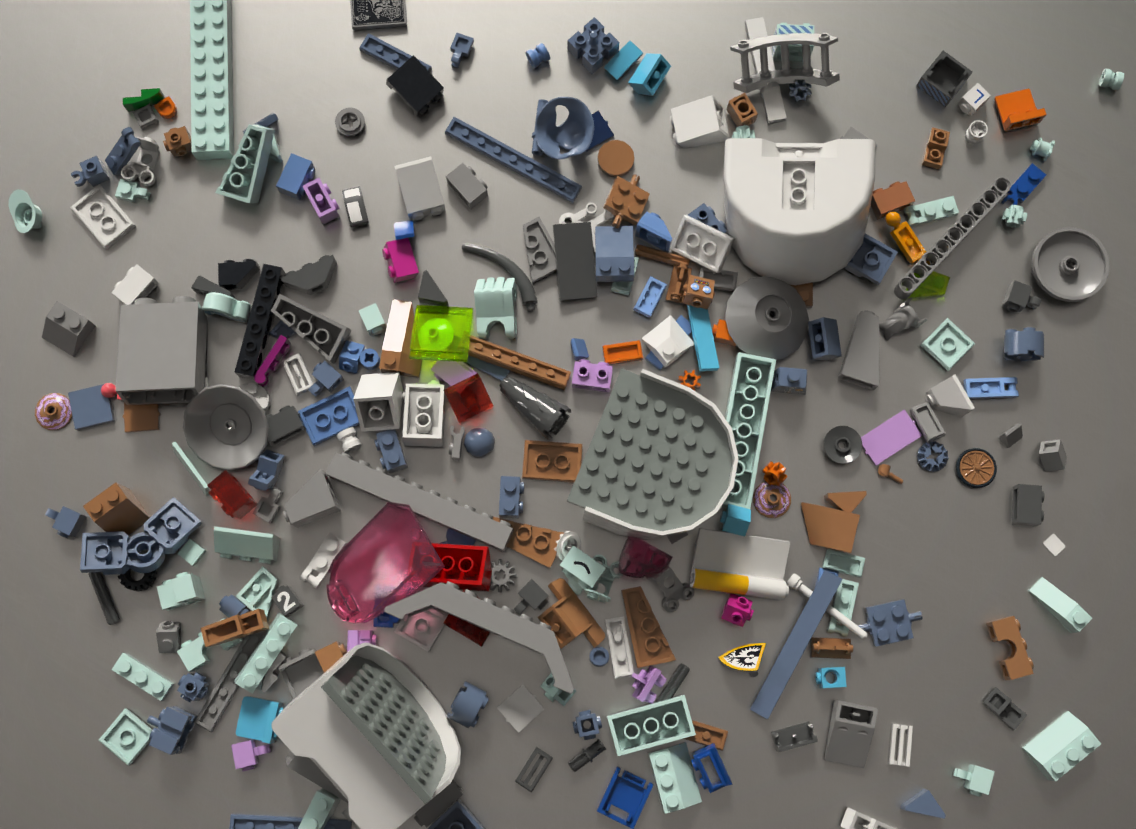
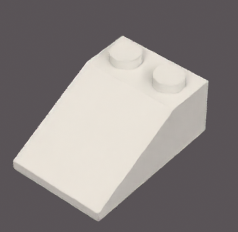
[402,384,445,447]

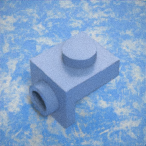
[339,340,365,373]

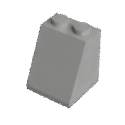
[283,470,341,528]

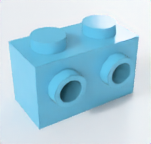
[628,53,671,96]

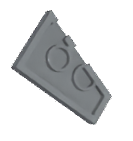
[523,217,557,283]

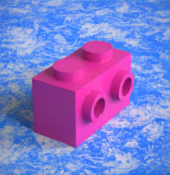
[382,238,419,283]

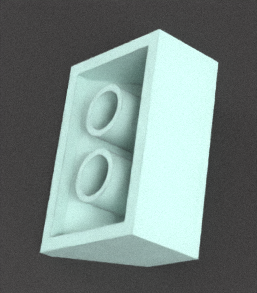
[214,526,280,564]
[1022,711,1101,781]
[647,742,702,814]

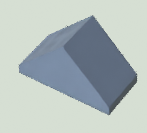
[900,789,946,819]

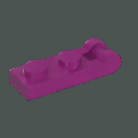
[254,335,290,387]

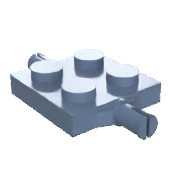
[859,599,923,647]

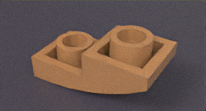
[922,127,950,170]

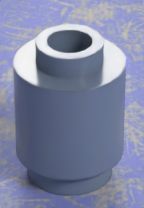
[219,595,249,617]

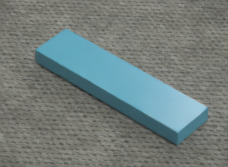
[686,304,720,372]

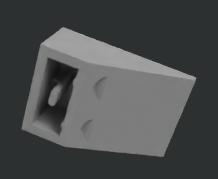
[824,700,878,768]

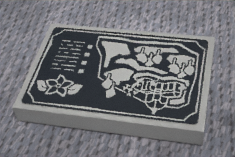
[350,0,407,30]

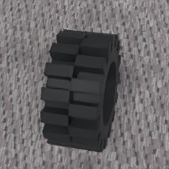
[118,569,157,591]

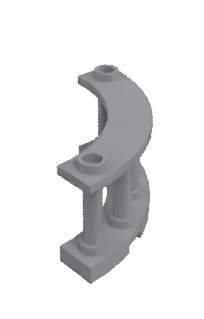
[730,33,840,93]

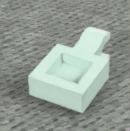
[115,179,151,202]

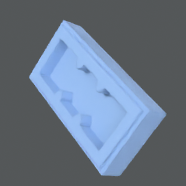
[633,276,667,318]

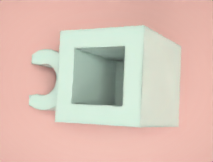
[953,764,995,797]

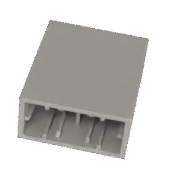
[115,296,207,405]

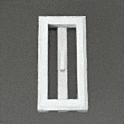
[282,353,313,396]
[888,724,913,767]

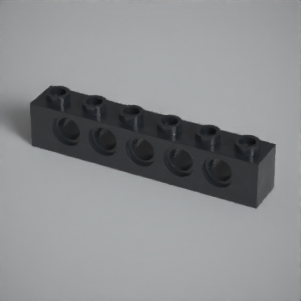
[235,264,286,380]

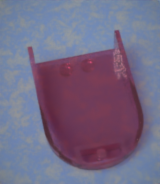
[327,502,445,623]

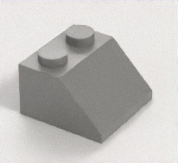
[42,301,96,357]

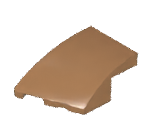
[801,502,860,553]

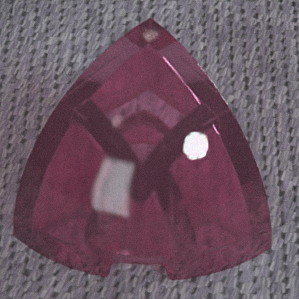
[619,537,673,578]

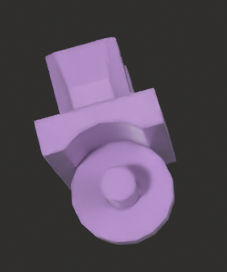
[632,666,667,704]

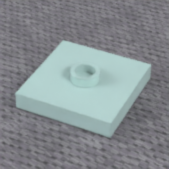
[921,318,975,371]
[98,708,152,766]

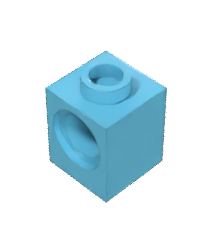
[815,667,847,688]

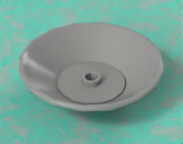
[725,276,809,360]
[183,384,269,471]

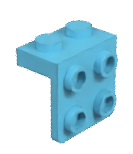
[236,696,284,744]

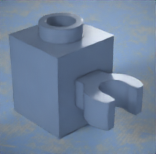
[71,156,110,187]
[308,361,344,397]
[45,506,86,539]

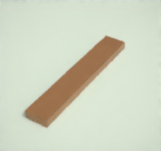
[457,333,571,390]

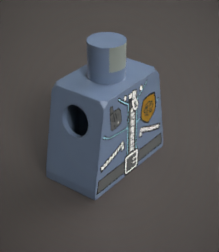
[771,367,807,395]

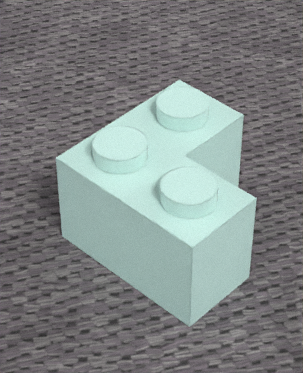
[157,572,205,611]

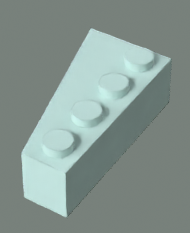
[215,124,275,203]

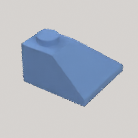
[635,211,672,252]

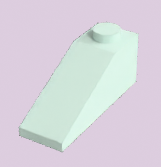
[1028,577,1092,633]

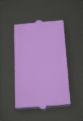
[861,410,922,466]

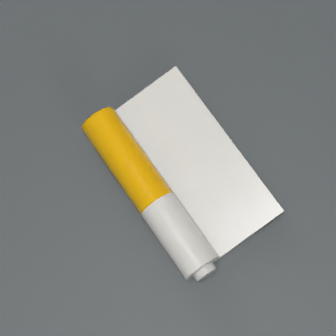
[690,528,790,600]

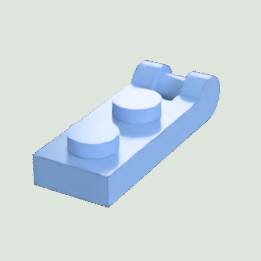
[963,377,1019,399]

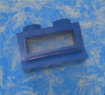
[691,743,733,793]

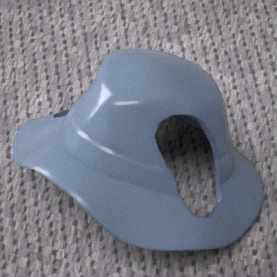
[536,97,594,160]

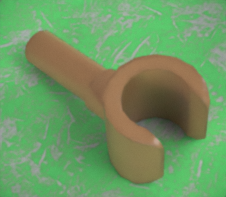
[878,464,903,484]

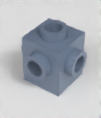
[177,672,210,702]
[572,710,602,740]

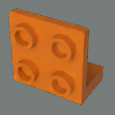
[994,89,1047,131]

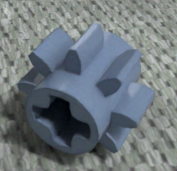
[789,80,812,101]

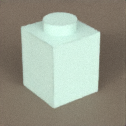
[358,303,387,335]

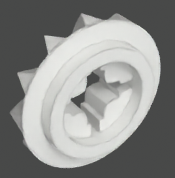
[554,531,581,561]

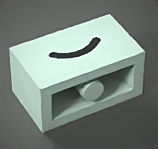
[560,546,607,589]

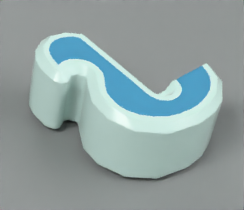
[202,292,251,322]

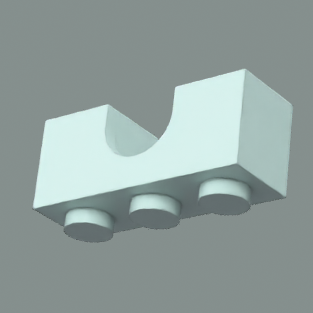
[177,618,244,672]

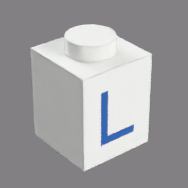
[958,83,991,117]

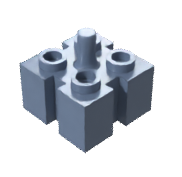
[567,17,620,74]
[147,706,197,755]

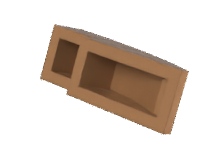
[200,609,269,647]

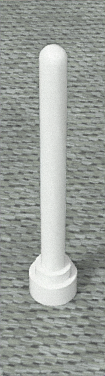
[786,573,868,639]

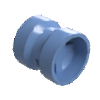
[525,43,550,68]

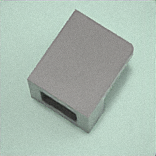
[1039,439,1067,471]

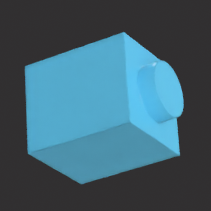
[720,504,751,537]

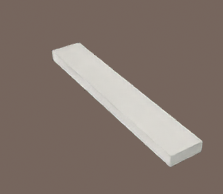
[745,17,787,124]

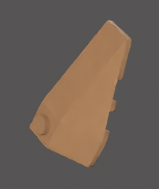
[379,299,422,378]

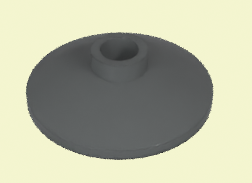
[824,426,862,464]

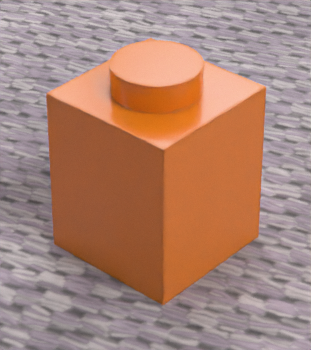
[712,319,736,346]

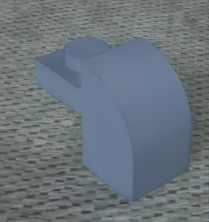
[248,449,285,491]

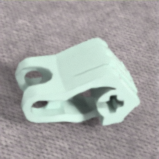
[474,277,517,340]

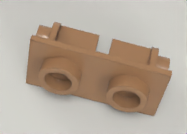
[666,263,692,304]
[811,637,853,659]

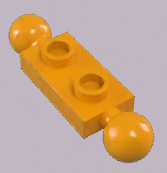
[885,212,931,265]

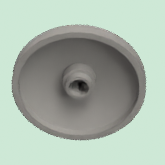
[1032,227,1110,302]

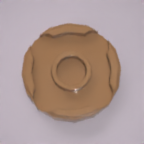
[597,140,635,177]

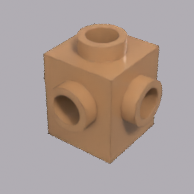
[163,126,192,157]

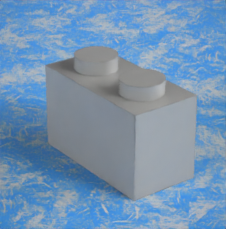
[446,163,488,209]

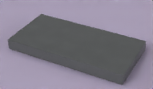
[553,222,597,301]

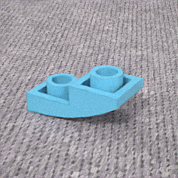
[604,41,643,80]

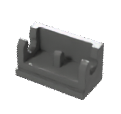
[771,721,818,752]

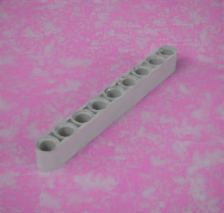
[894,177,1011,300]

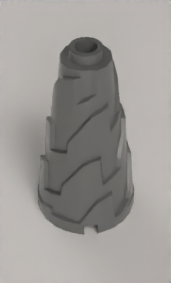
[499,377,571,440]

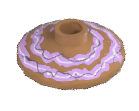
[35,393,72,430]
[753,481,791,518]

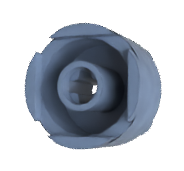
[1004,327,1044,361]
[447,681,489,728]

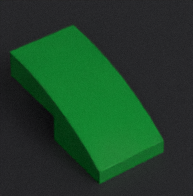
[123,88,165,112]

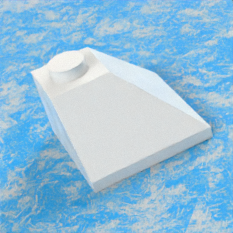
[641,315,694,368]
[926,374,975,417]

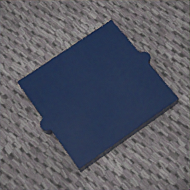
[586,110,614,152]

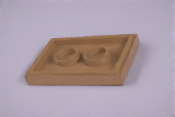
[522,440,582,483]

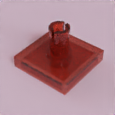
[443,373,493,423]

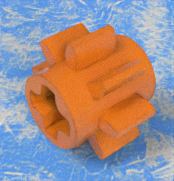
[678,370,701,391]
[762,461,787,486]

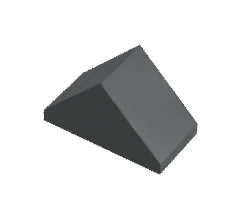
[418,270,449,307]

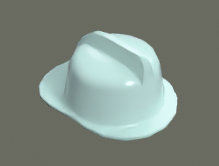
[8,189,43,233]

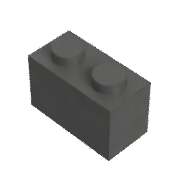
[266,405,305,446]
[1012,484,1045,526]

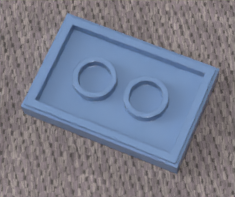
[298,386,360,446]

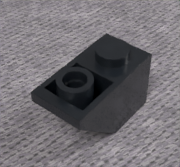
[218,259,260,290]

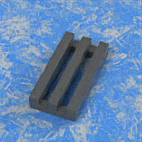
[515,747,553,793]

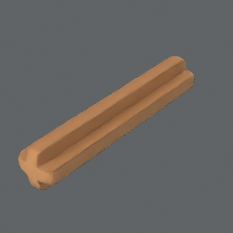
[635,244,690,267]

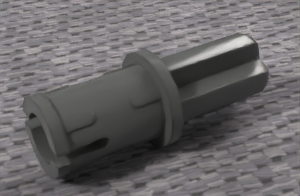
[568,739,606,772]

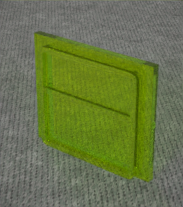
[409,305,473,362]

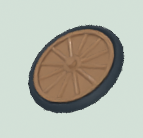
[956,448,997,488]

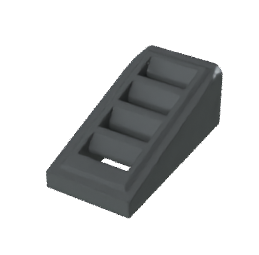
[191,276,235,299]

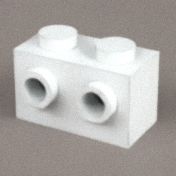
[111,264,159,305]

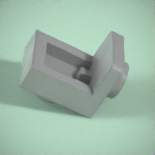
[156,621,181,653]

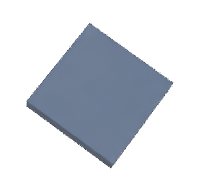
[68,384,115,430]

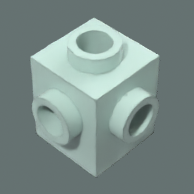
[540,673,576,706]

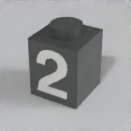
[271,585,304,617]

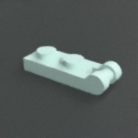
[903,196,959,227]
[827,579,859,637]

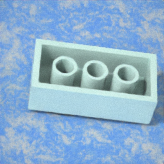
[607,695,696,756]

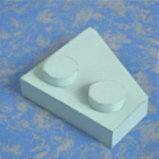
[236,566,278,618]

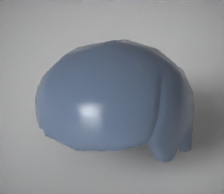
[464,428,495,457]

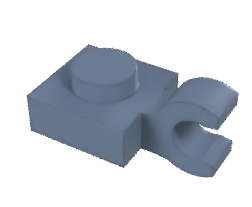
[450,33,474,68]

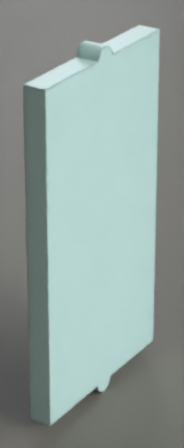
[172,442,210,497]

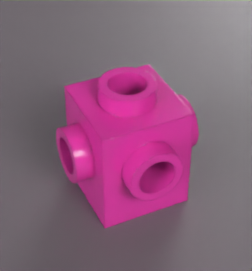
[721,593,754,627]

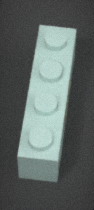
[234,613,297,694]

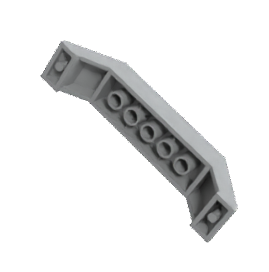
[384,581,574,694]

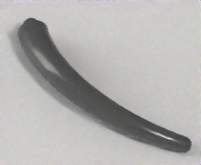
[462,244,537,311]

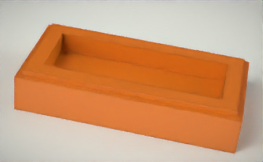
[602,340,643,365]

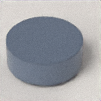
[589,647,609,667]

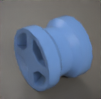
[360,349,380,370]

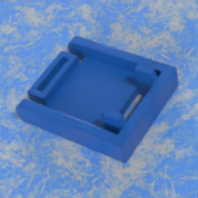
[597,766,654,829]

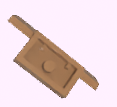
[538,578,605,649]

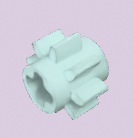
[732,125,755,138]
[1002,205,1028,228]

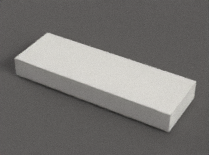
[605,616,634,679]

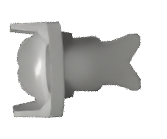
[879,297,927,340]

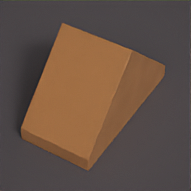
[824,491,867,513]

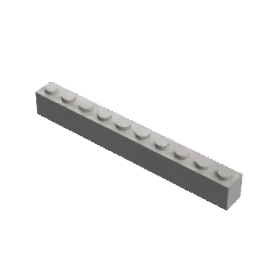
[326,452,514,552]

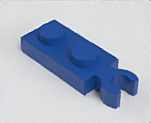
[1001,163,1046,205]

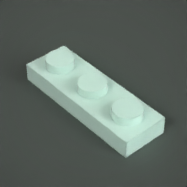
[112,653,174,701]

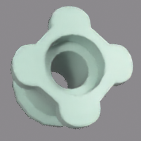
[1030,137,1055,161]

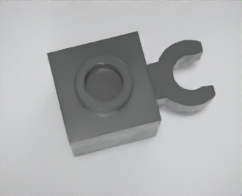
[1002,280,1042,312]
[514,579,549,615]

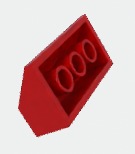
[407,542,492,592]

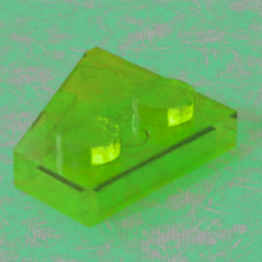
[904,271,950,300]

